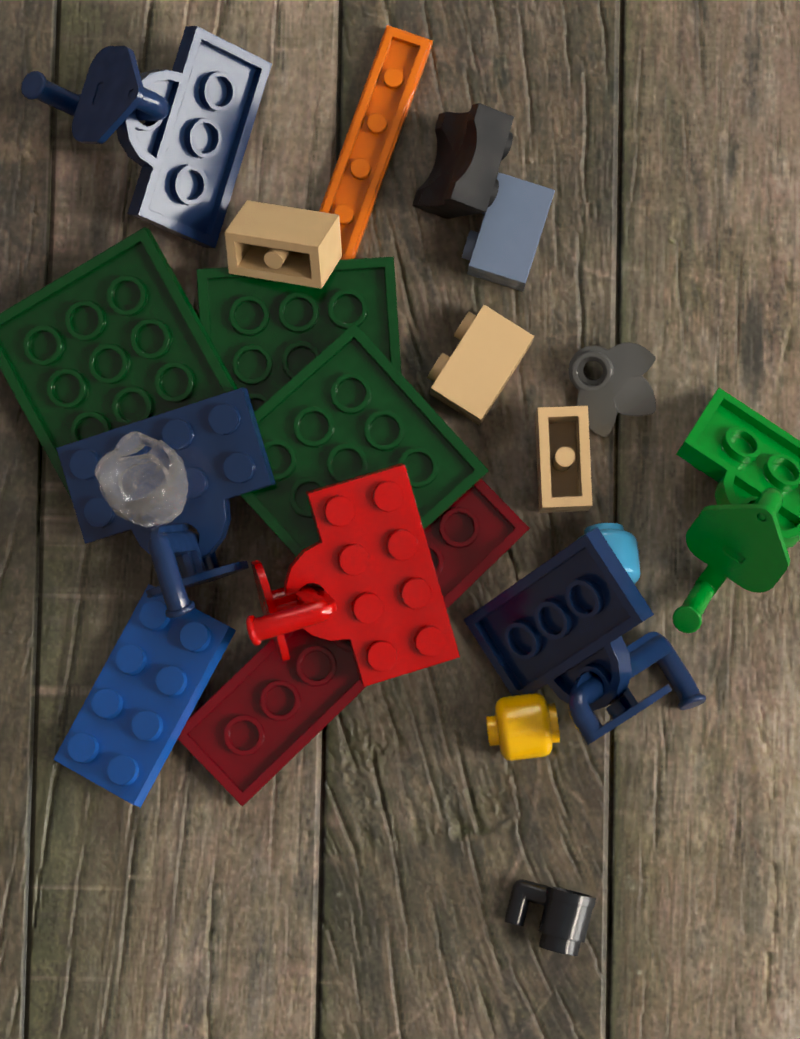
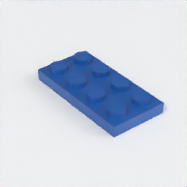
[53,584,236,808]

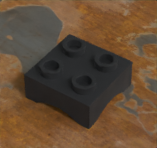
[412,103,514,219]

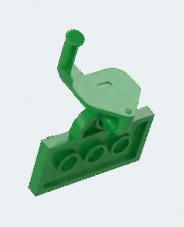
[672,388,800,633]

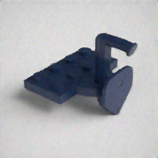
[21,26,272,248]
[56,388,276,618]
[464,527,707,745]

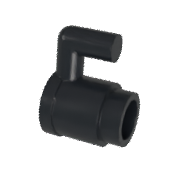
[504,879,596,956]

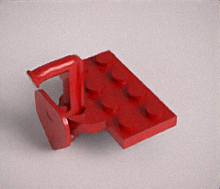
[246,463,460,687]

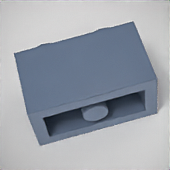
[462,172,555,292]

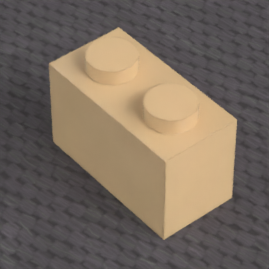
[225,200,342,289]
[427,305,534,425]
[535,406,593,513]

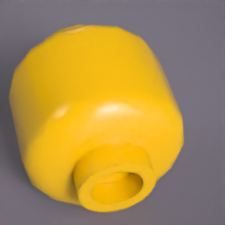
[486,693,560,761]

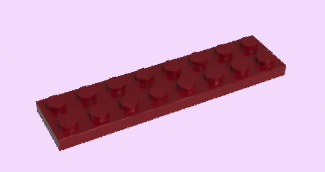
[178,479,530,807]

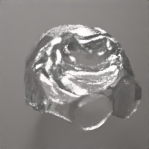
[95,431,189,527]

